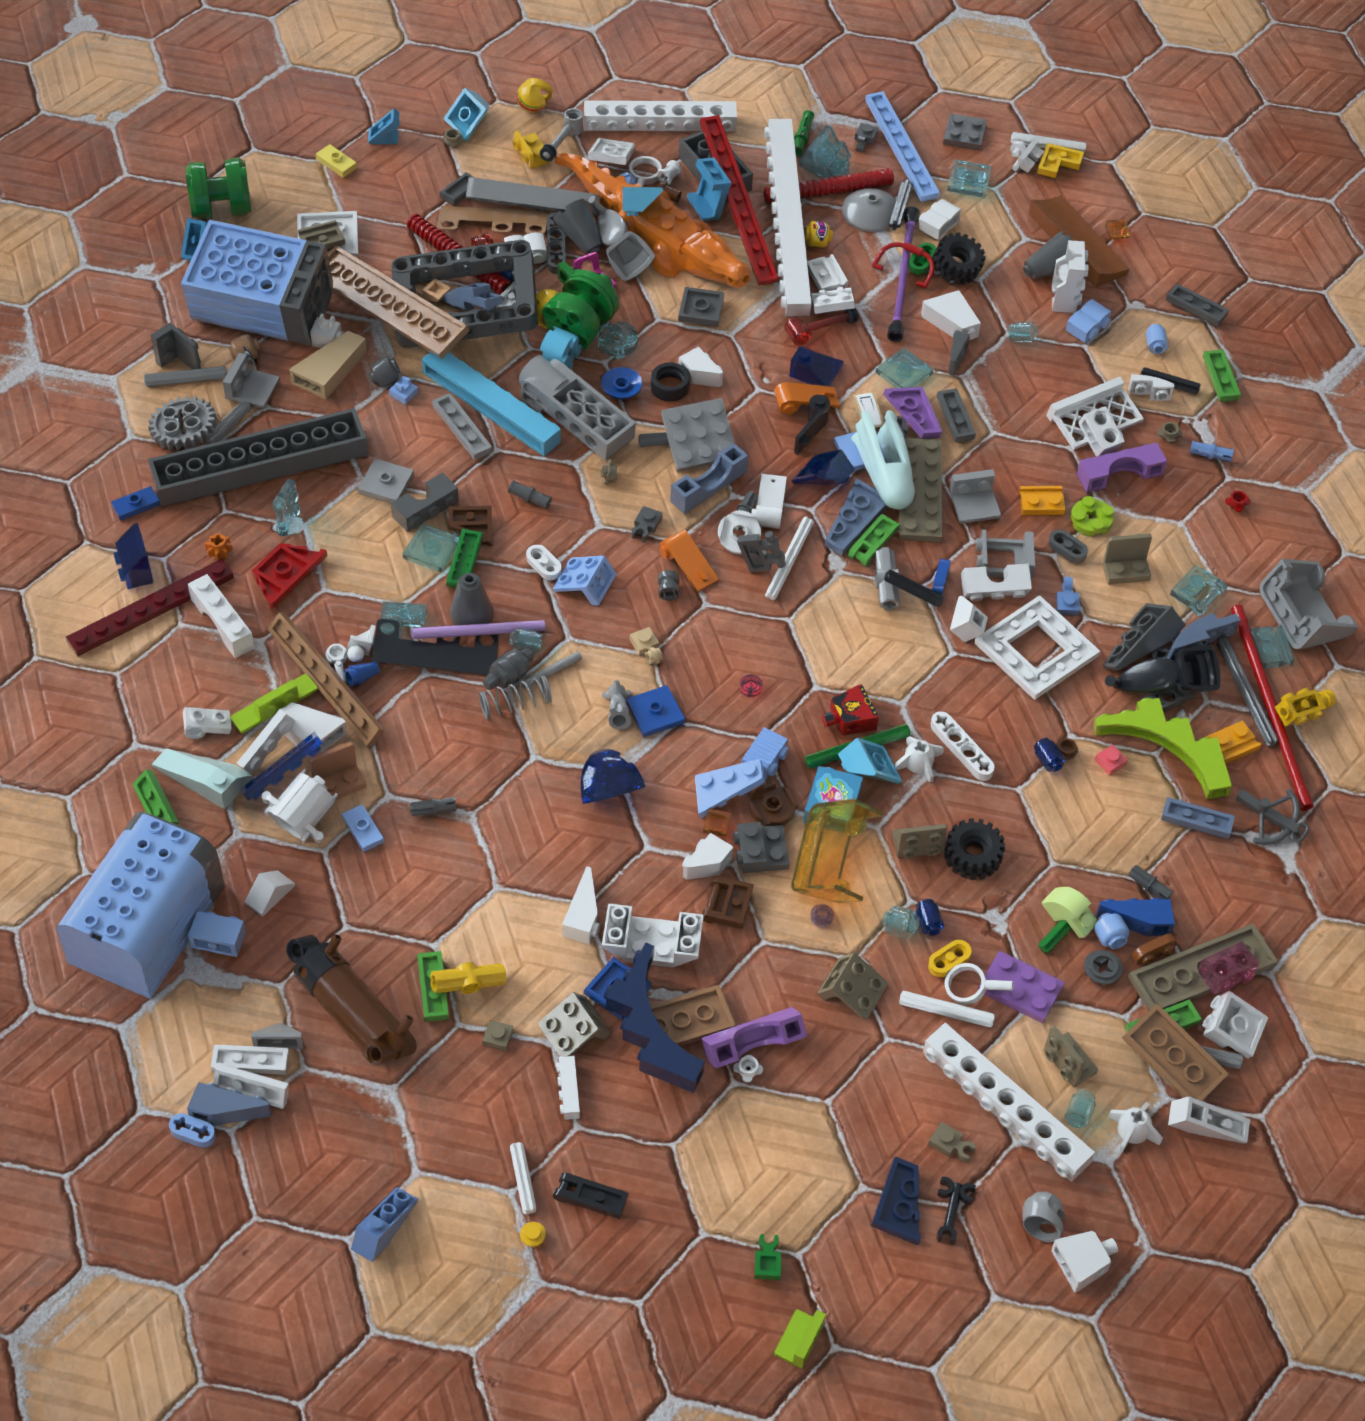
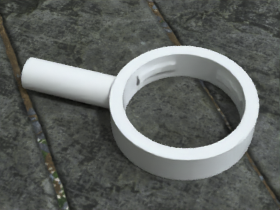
[629,156,662,187]
[945,963,1014,1005]

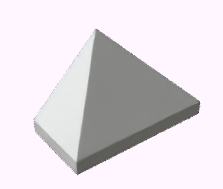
[251,1023,304,1049]

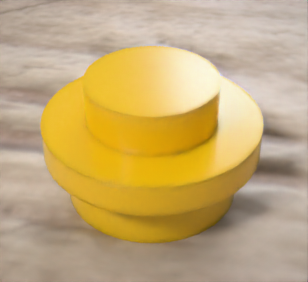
[520,1222,546,1247]

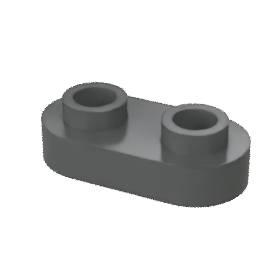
[1048,530,1088,563]

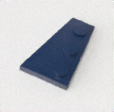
[870,1156,920,1246]

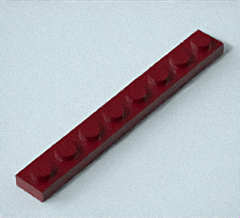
[66,559,234,657]

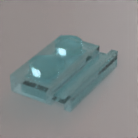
[1251,625,1294,668]

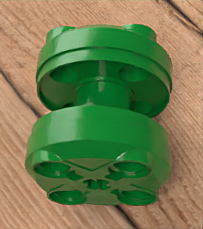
[185,157,252,220]
[542,269,620,349]

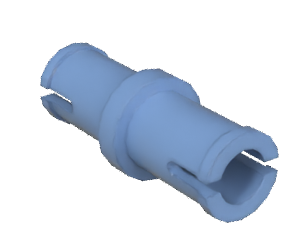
[1190,441,1234,462]

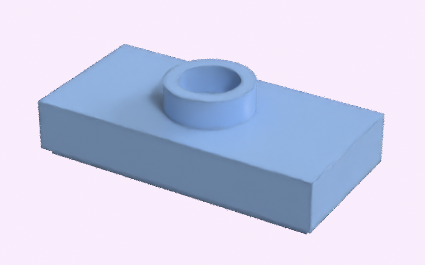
[342,804,384,852]

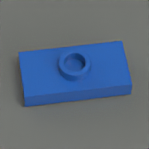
[111,486,160,521]

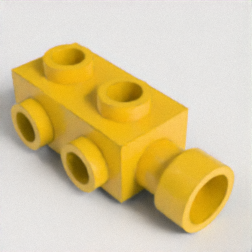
[1275,687,1336,726]

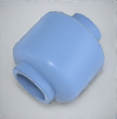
[1094,913,1130,949]

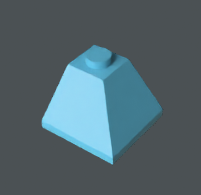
[443,88,489,141]
[622,187,663,216]
[838,738,903,784]

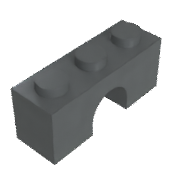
[391,472,459,532]

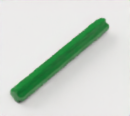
[805,724,911,768]

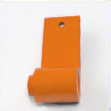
[774,382,840,415]
[659,530,719,592]

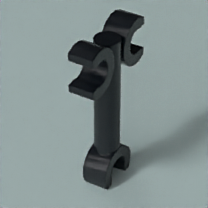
[936,1177,976,1245]

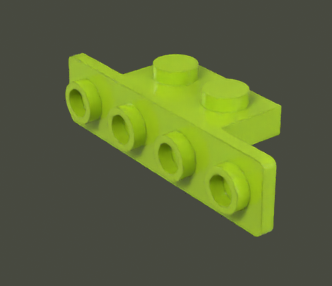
[230,674,318,734]

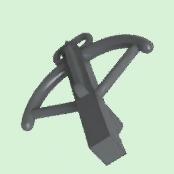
[1236,789,1309,845]

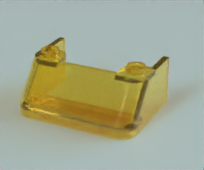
[791,799,883,903]

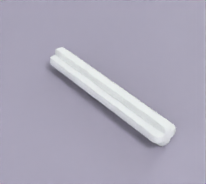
[1011,132,1086,153]
[899,991,995,1027]

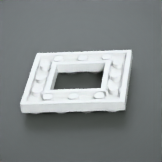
[974,596,1100,700]

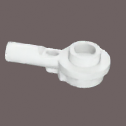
[326,644,348,684]

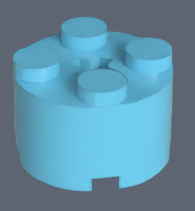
[540,326,582,370]

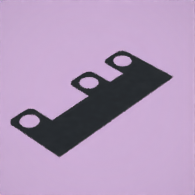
[372,619,498,675]

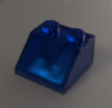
[113,523,154,589]

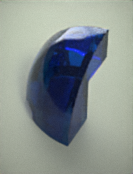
[581,749,646,804]

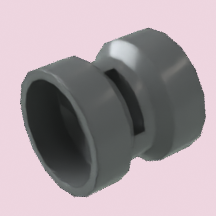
[658,570,680,601]

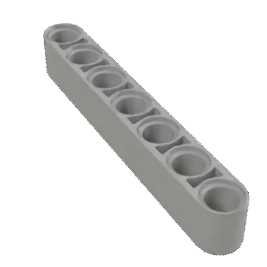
[466,177,601,216]

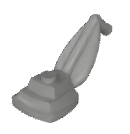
[588,196,655,281]

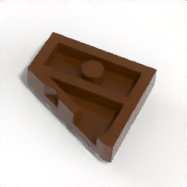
[448,505,493,546]

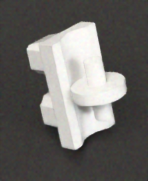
[1010,137,1044,173]

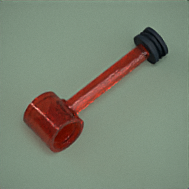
[784,307,859,346]

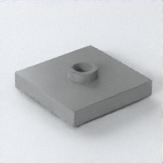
[357,458,414,503]

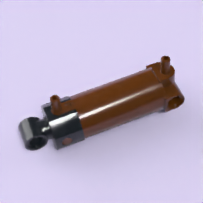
[286,934,417,1066]

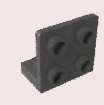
[151,323,201,369]

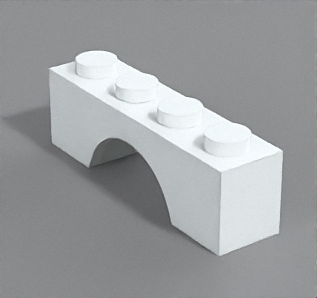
[188,574,254,658]

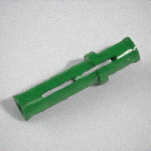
[794,110,814,157]

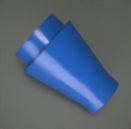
[345,662,380,687]

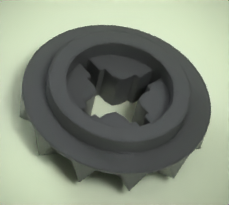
[1083,950,1122,986]

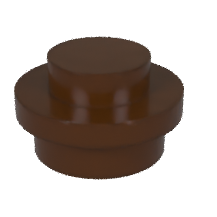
[1055,738,1078,760]

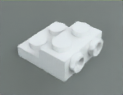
[1202,991,1268,1059]

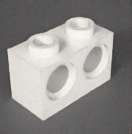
[1078,406,1125,457]

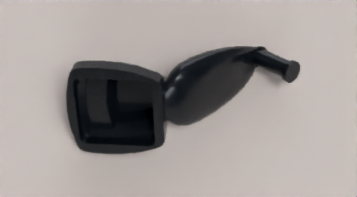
[1105,645,1220,693]

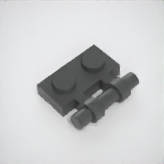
[737,531,786,572]

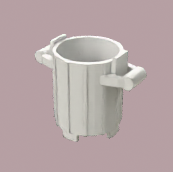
[262,769,338,844]

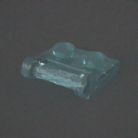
[272,479,300,536]
[1170,564,1227,616]

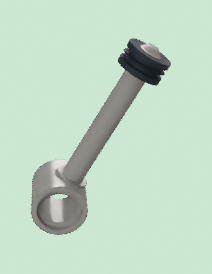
[540,108,583,162]

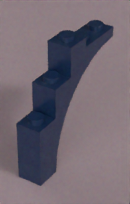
[604,942,705,1093]

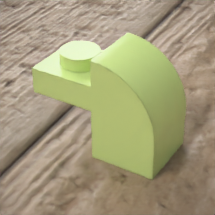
[1041,887,1098,938]

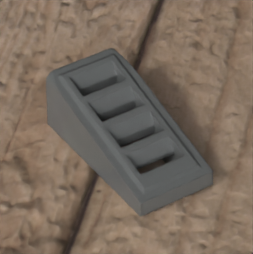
[949,330,970,376]

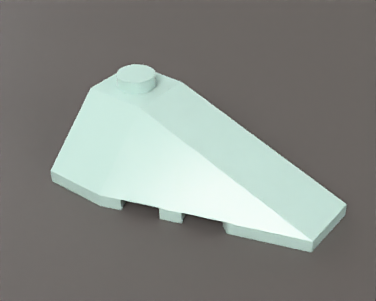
[152,748,254,810]

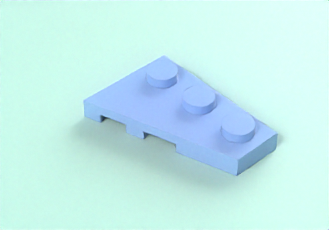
[695,759,765,818]

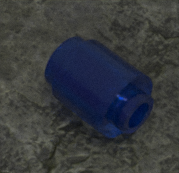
[1034,738,1066,772]
[915,899,945,936]

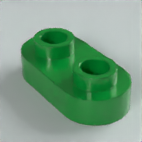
[909,243,936,275]

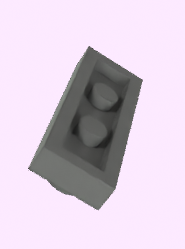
[1166,284,1229,327]
[937,388,976,443]

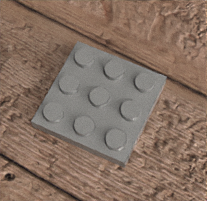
[661,398,734,471]

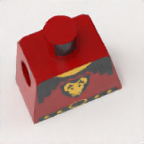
[821,684,879,735]

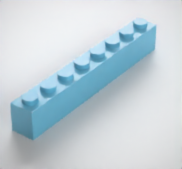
[421,352,561,456]

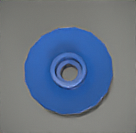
[601,367,642,399]

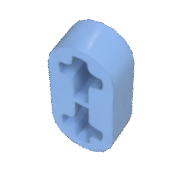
[169,1113,216,1148]

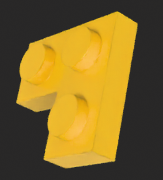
[1037,143,1084,178]

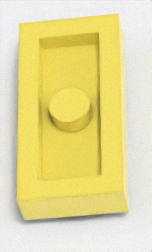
[316,144,357,178]

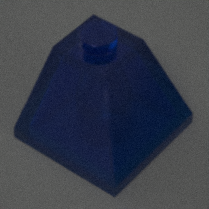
[789,346,844,386]
[791,449,855,485]

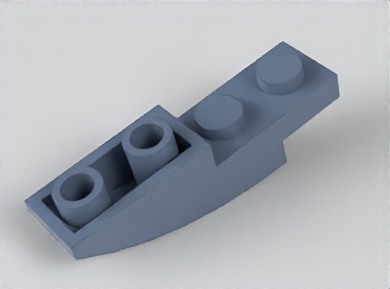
[443,283,503,311]
[1167,613,1241,661]

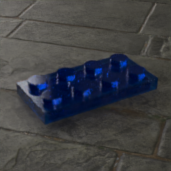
[241,731,323,801]

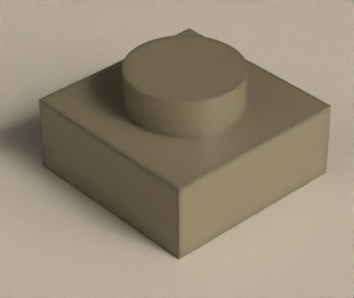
[483,1020,514,1051]

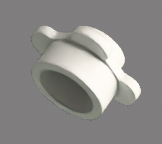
[734,1055,763,1082]

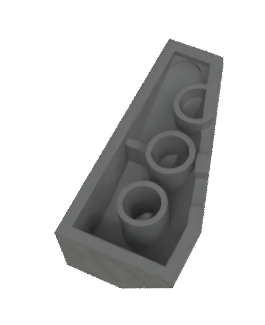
[1103,603,1186,671]

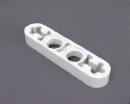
[930,712,995,781]

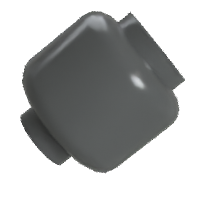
[369,356,401,387]

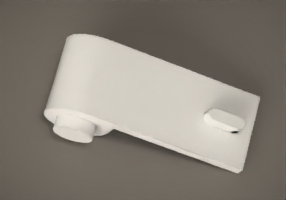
[751,474,787,529]

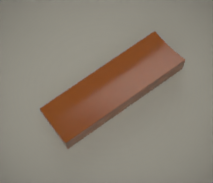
[1029,195,1129,287]

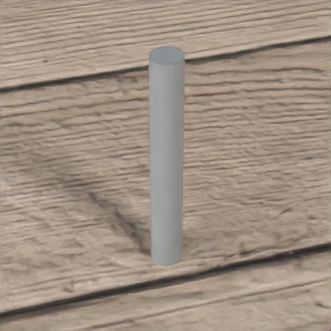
[522,651,582,689]

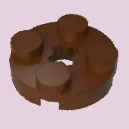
[750,784,796,827]

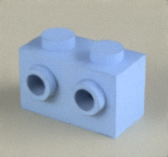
[188,911,246,957]

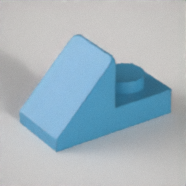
[368,108,400,144]

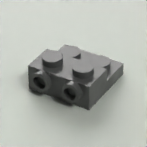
[733,822,790,873]

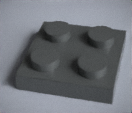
[678,287,724,327]

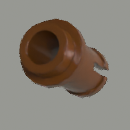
[657,182,682,203]

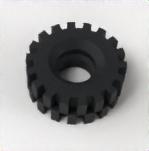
[932,232,986,285]
[944,818,1005,880]

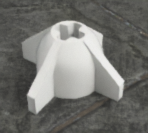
[895,736,944,783]
[1108,1102,1163,1152]

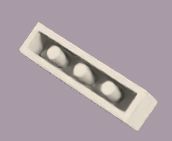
[556,1056,580,1120]

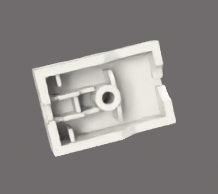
[1052,240,1088,313]

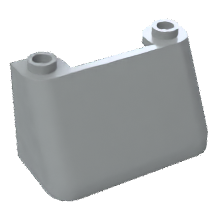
[1260,559,1359,649]

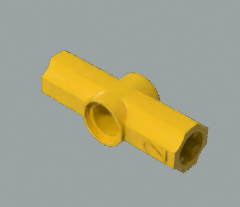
[430,962,506,994]

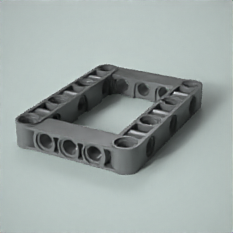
[392,240,538,348]

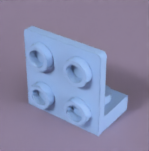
[553,556,617,606]

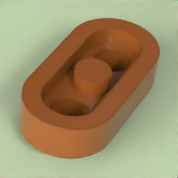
[1131,933,1177,966]

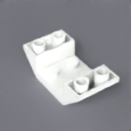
[602,904,704,968]

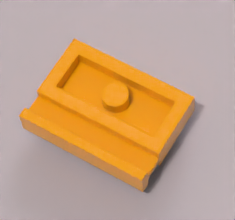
[1019,486,1066,515]
[1206,720,1261,764]

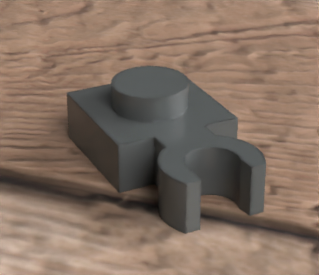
[632,506,663,542]

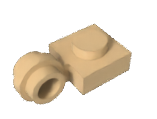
[629,627,663,665]

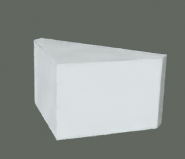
[245,870,295,917]

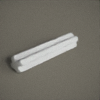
[510,1142,536,1215]

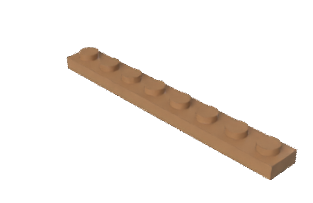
[268,612,385,747]

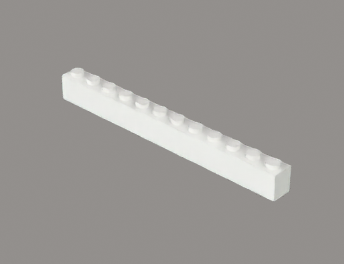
[764,119,811,317]

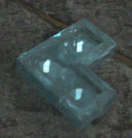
[380,601,427,639]

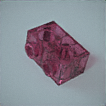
[1198,941,1259,994]

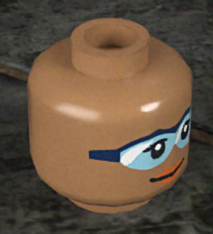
[228,334,261,363]

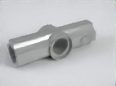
[875,547,899,611]

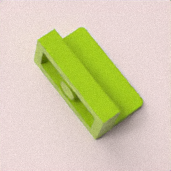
[774,1309,826,1369]

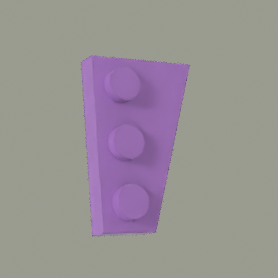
[883,387,942,439]

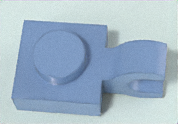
[1056,577,1080,615]

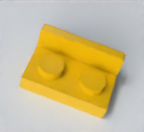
[512,130,551,169]

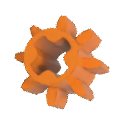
[205,533,233,561]

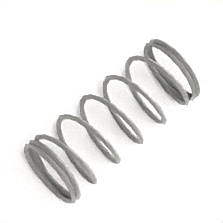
[479,675,552,720]

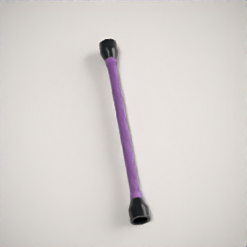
[887,206,920,342]

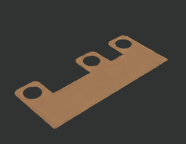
[437,206,548,233]

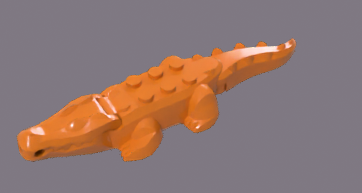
[555,153,751,288]

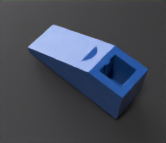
[1096,898,1175,936]

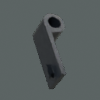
[794,395,830,455]

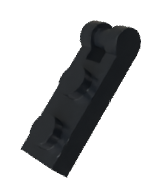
[553,1173,629,1219]

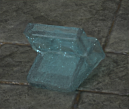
[798,125,851,179]

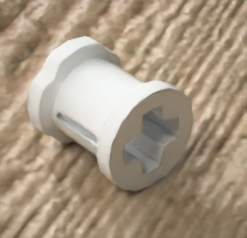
[657,160,682,185]

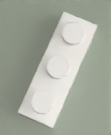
[237,709,295,774]
[211,1045,289,1075]
[213,1063,289,1109]

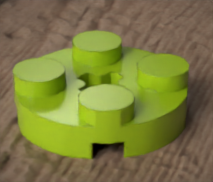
[1070,496,1114,536]

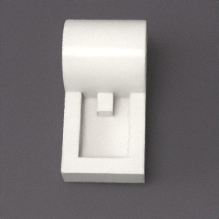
[183,707,232,739]

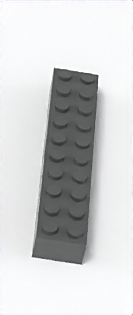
[148,408,368,507]

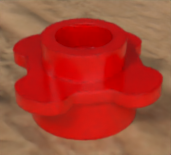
[1225,490,1251,512]

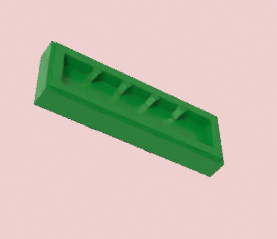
[446,528,483,588]

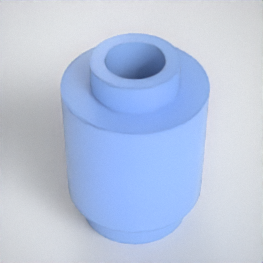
[1146,324,1169,354]

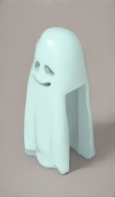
[851,410,915,510]

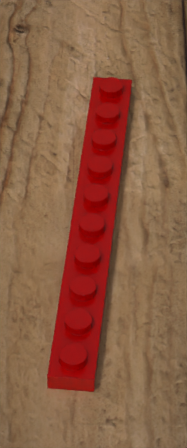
[700,115,778,286]

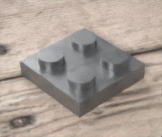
[943,113,987,151]

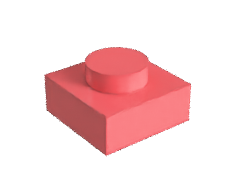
[1095,745,1128,775]

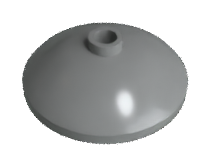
[842,188,896,233]

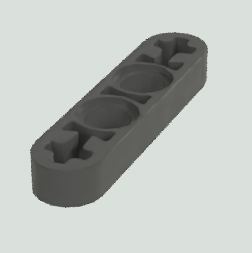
[547,212,566,274]

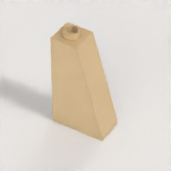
[289,331,367,400]

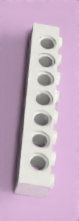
[584,101,737,132]
[923,1023,1095,1182]

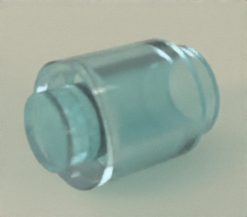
[1009,321,1038,342]
[509,628,543,652]
[1065,1089,1096,1128]

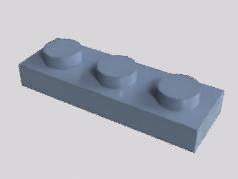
[1161,797,1235,839]

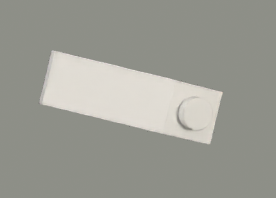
[562,866,600,945]
[1168,1096,1250,1144]

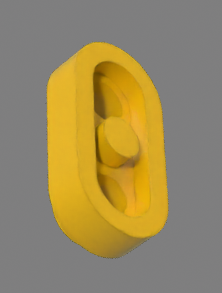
[928,940,972,977]

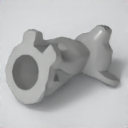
[602,680,631,730]

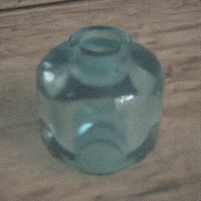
[882,906,919,939]

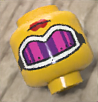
[804,221,833,248]

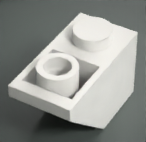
[679,347,724,387]
[950,596,988,642]
[682,833,733,880]

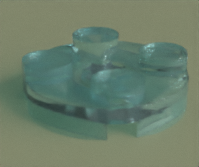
[598,321,638,359]

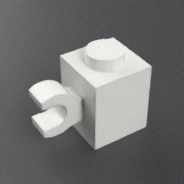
[310,313,344,348]

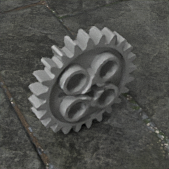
[148,395,217,451]

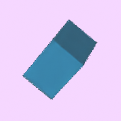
[181,218,207,260]

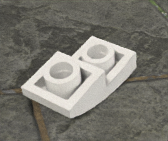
[1128,374,1174,401]

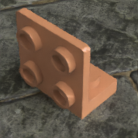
[309,742,366,800]

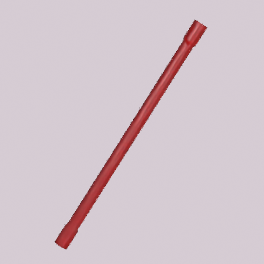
[1230,605,1314,811]

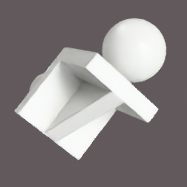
[347,625,375,662]

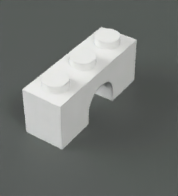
[961,563,1032,601]

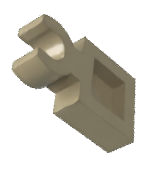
[928,1122,976,1163]

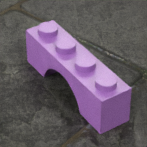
[1077,443,1167,493]
[702,1007,807,1068]

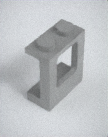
[976,530,1035,579]

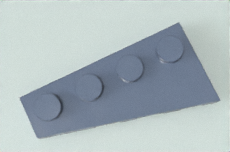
[824,478,888,556]

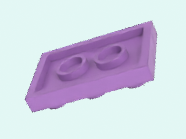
[978,950,1065,1023]

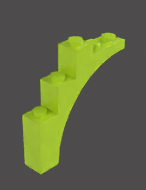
[1093,698,1232,800]

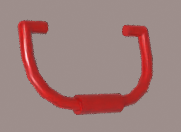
[872,242,935,288]

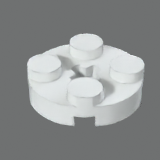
[718,510,761,554]

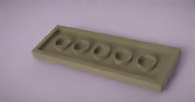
[899,438,942,542]
[1128,924,1278,1011]

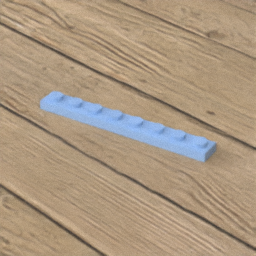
[865,91,940,202]

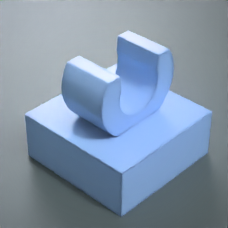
[389,376,419,405]

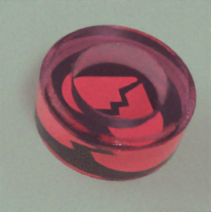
[740,674,762,697]

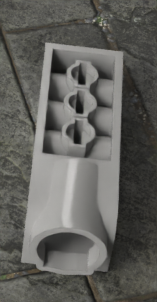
[519,355,636,461]

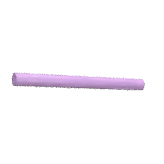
[412,620,545,639]

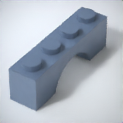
[670,443,748,514]

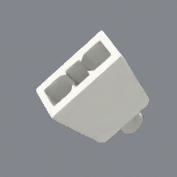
[1051,1231,1118,1293]

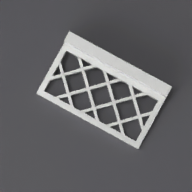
[1046,377,1144,450]

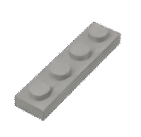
[432,393,492,460]

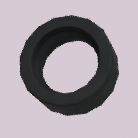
[651,362,690,401]

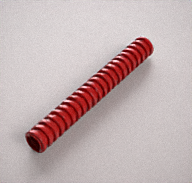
[764,168,894,204]
[406,213,511,295]

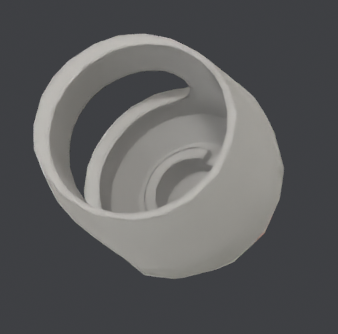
[1022,1192,1065,1242]

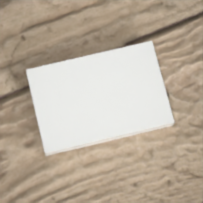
[587,138,635,165]

